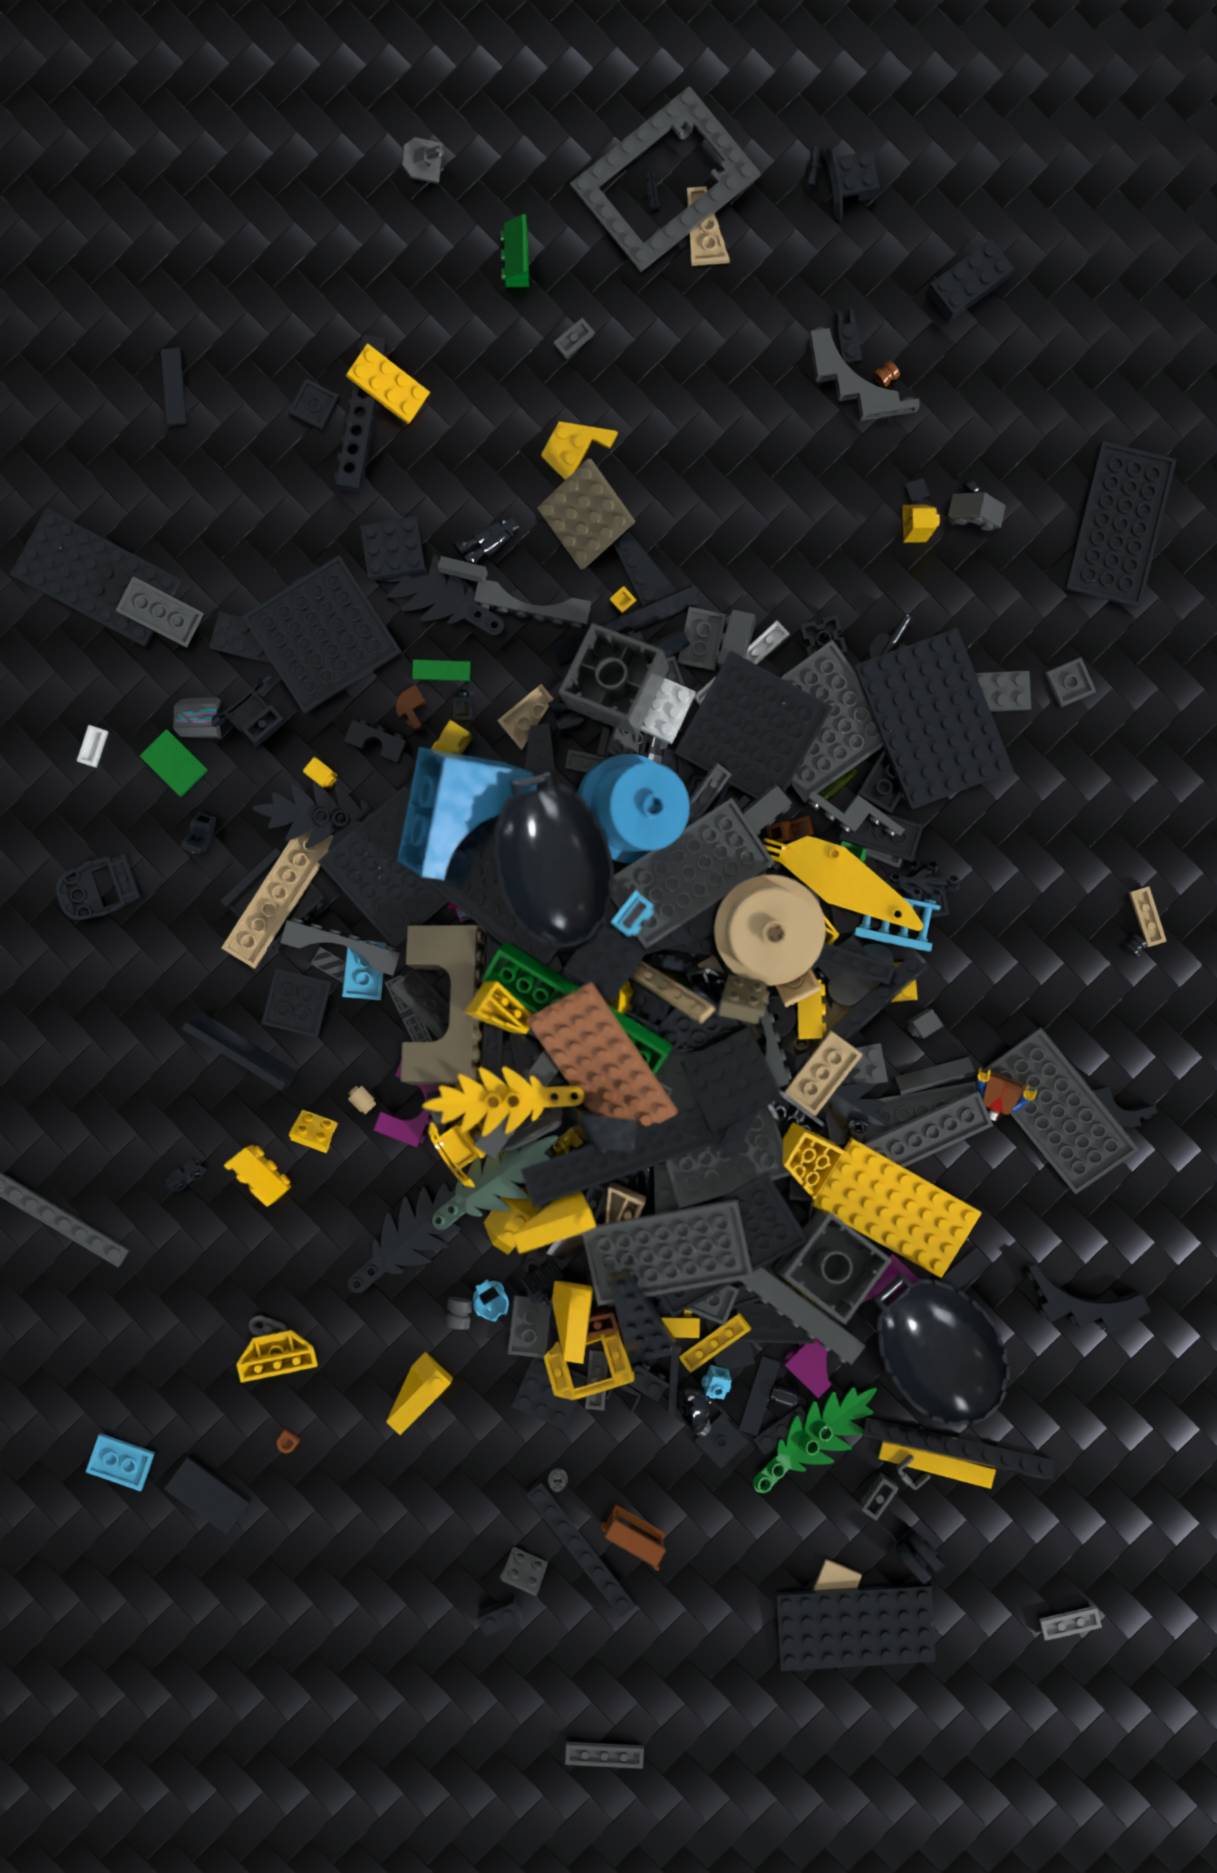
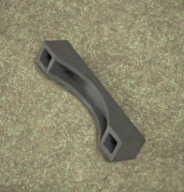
[474,580,591,629]
[280,918,400,975]
[739,976,792,1087]

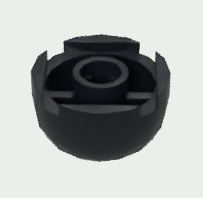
[677,1386,712,1427]

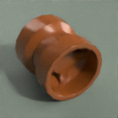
[873,360,900,388]

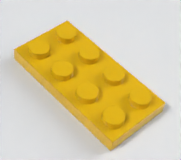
[345,343,430,424]

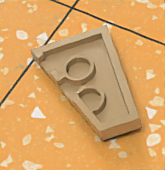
[497,684,553,750]

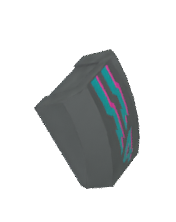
[173,698,222,738]

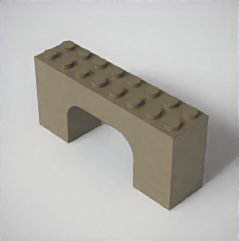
[401,925,487,1085]

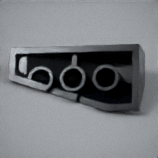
[767,1091,828,1136]

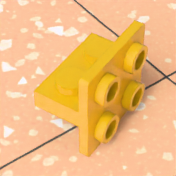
[289,1110,338,1153]

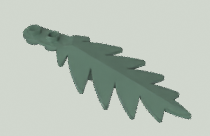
[432,1136,558,1230]

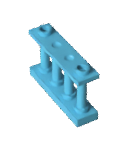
[852,898,940,952]

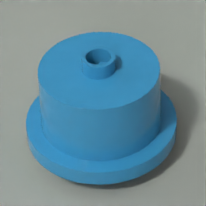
[578,754,689,863]

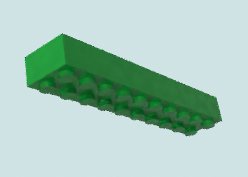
[482,942,673,1075]

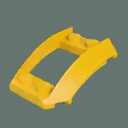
[544,1328,634,1400]

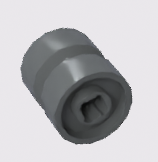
[444,1297,473,1330]

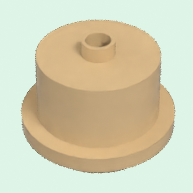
[714,875,825,985]

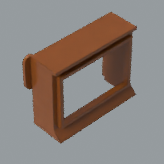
[601,1505,666,1570]

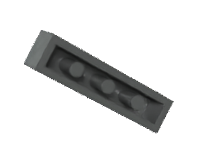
[437,556,488,583]

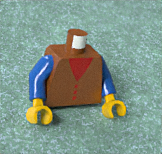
[976,1068,1037,1121]

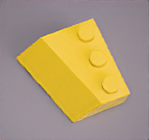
[783,1122,845,1200]
[224,1144,292,1207]

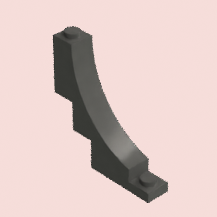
[809,327,920,421]

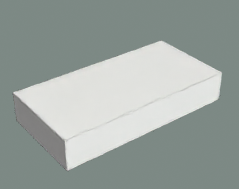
[77,725,108,768]

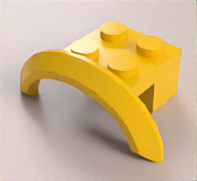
[429,1118,485,1187]

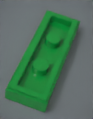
[412,660,471,682]

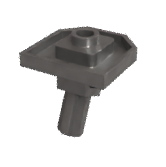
[402,137,445,184]

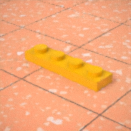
[679,1313,751,1373]

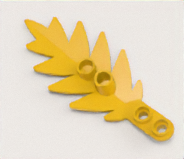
[423,1066,584,1136]

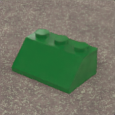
[501,214,529,287]

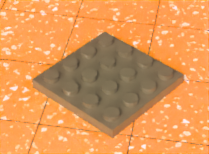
[537,459,636,569]

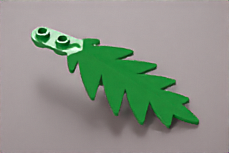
[753,1387,877,1493]

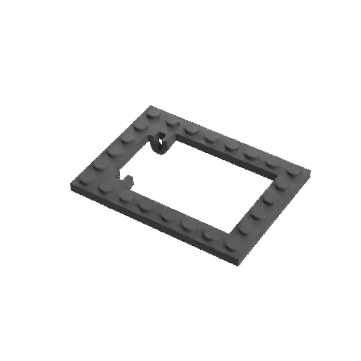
[570,86,760,273]

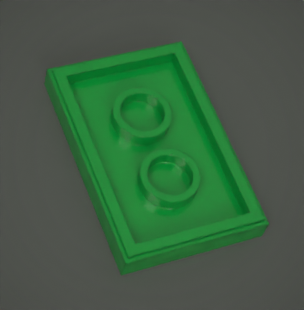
[140,729,208,797]

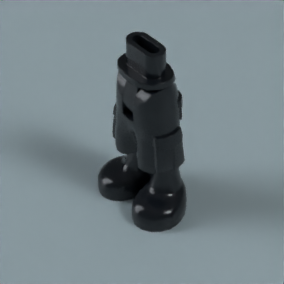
[453,516,519,565]

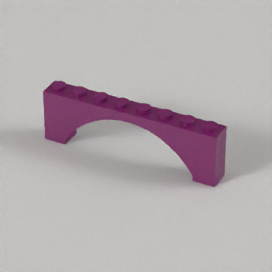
[783,1251,918,1398]

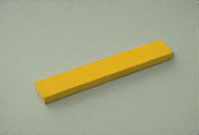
[878,1442,996,1489]

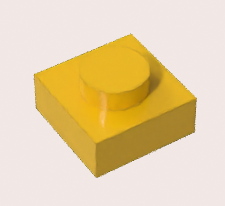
[609,586,636,614]

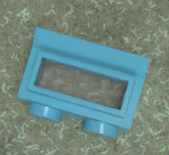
[610,891,654,937]

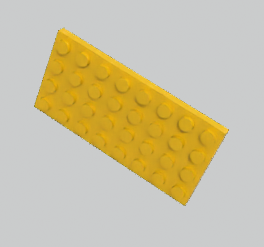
[811,1137,982,1278]

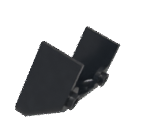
[562,1103,638,1152]

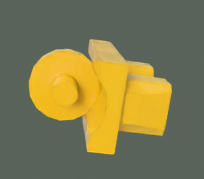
[553,1127,583,1157]

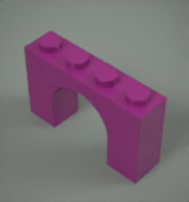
[374,1060,446,1147]

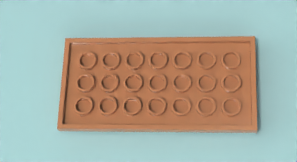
[526,982,678,1129]

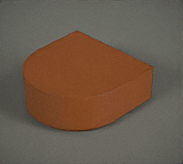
[277,1428,301,1453]

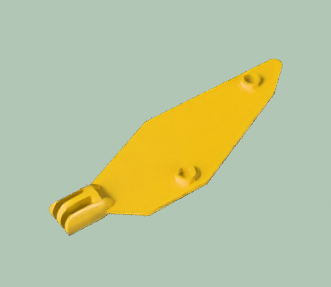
[763,836,923,931]

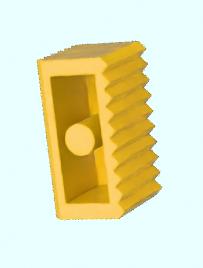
[303,757,338,789]

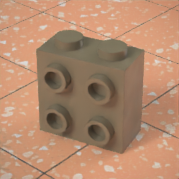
[719,974,770,1024]

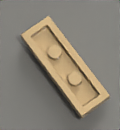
[1129,887,1166,947]

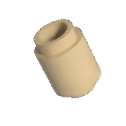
[348,1086,376,1114]

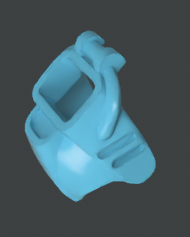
[473,1279,509,1321]

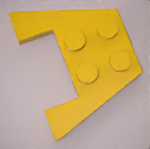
[541,421,618,480]

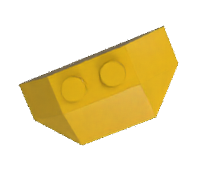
[484,1187,542,1255]
[237,1330,318,1382]

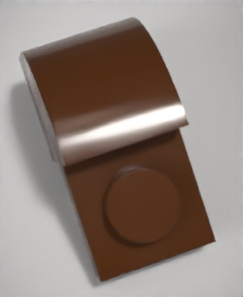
[396,685,427,732]
[766,816,814,845]

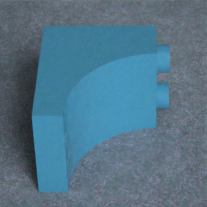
[397,747,537,879]

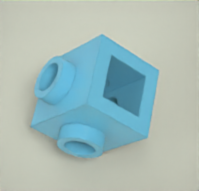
[702,1365,732,1399]

